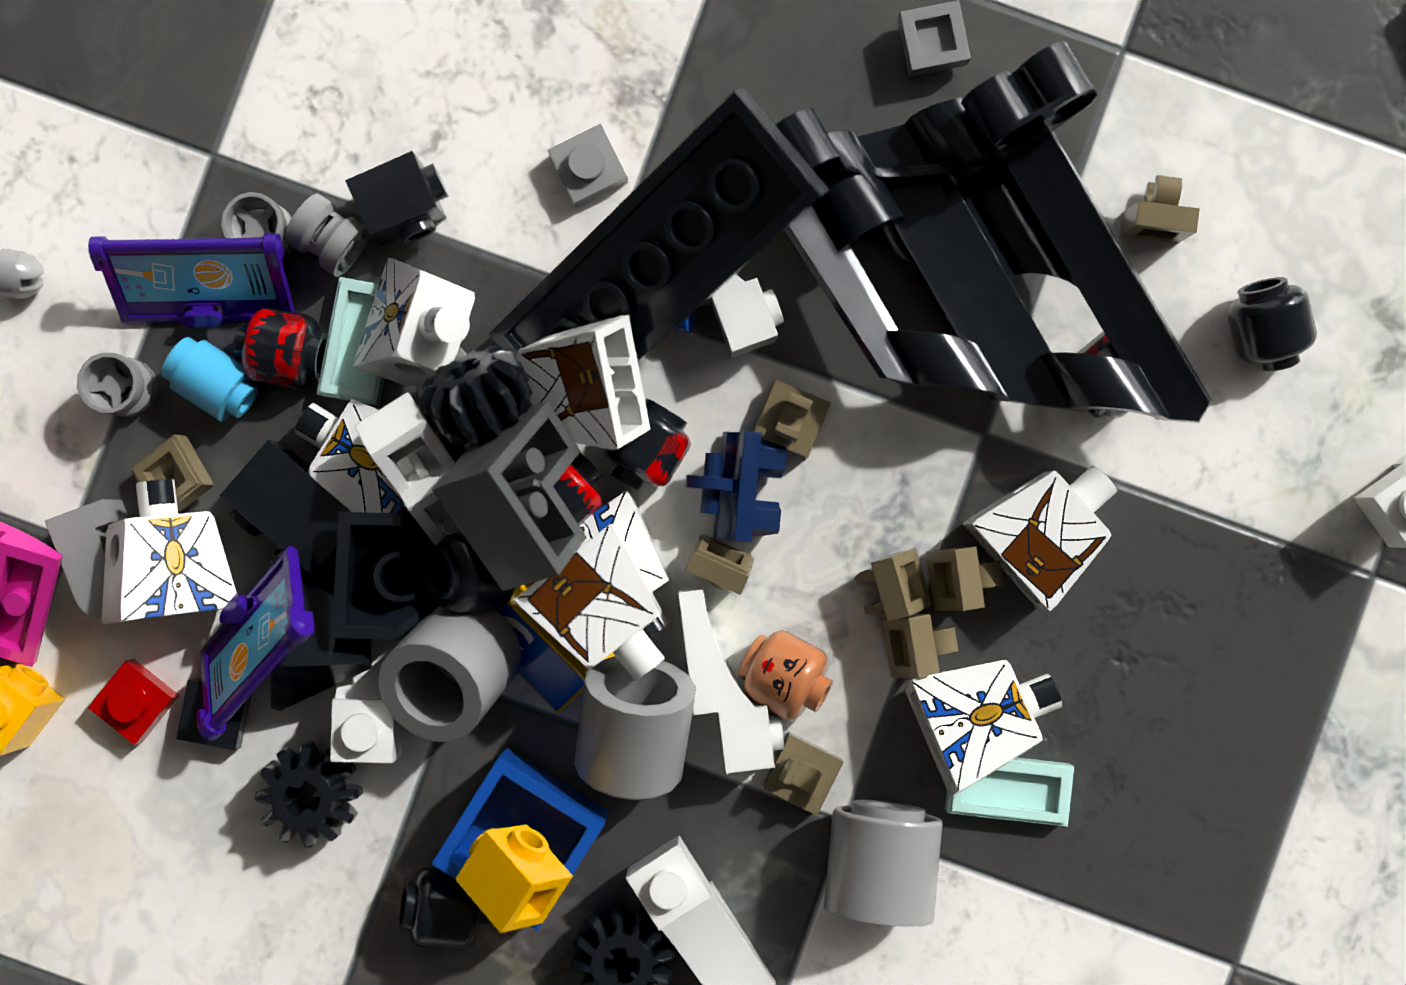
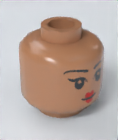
[738,630,833,721]

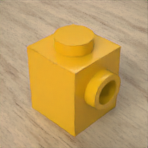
[0,663,66,756]
[455,824,573,933]

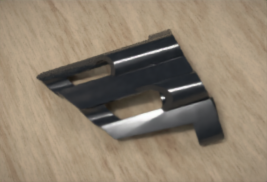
[776,40,1212,423]

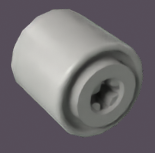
[378,606,522,742]
[574,656,696,800]
[824,800,943,927]

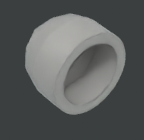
[0,248,43,299]

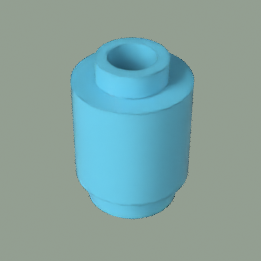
[161,337,258,422]

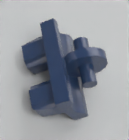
[685,431,787,542]

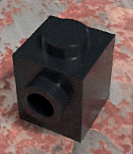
[345,151,449,247]

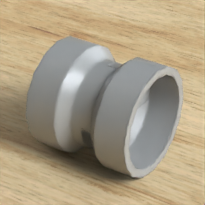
[221,192,293,258]
[284,193,369,277]
[77,352,158,417]

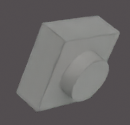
[897,0,971,77]
[547,123,628,208]

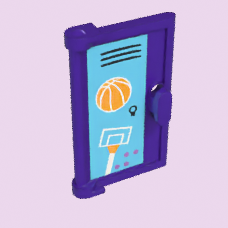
[88,233,295,327]
[197,546,314,740]

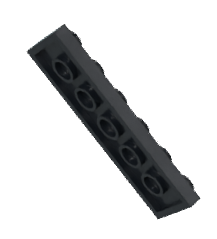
[489,87,829,363]

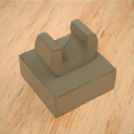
[1120,175,1200,243]
[754,380,831,459]
[855,547,932,621]
[926,547,1003,611]
[881,614,959,679]
[762,732,844,816]

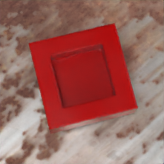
[88,659,180,745]

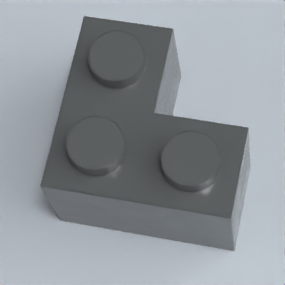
[432,400,586,591]

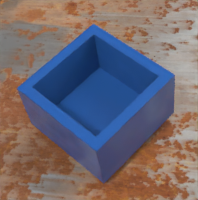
[431,747,609,931]

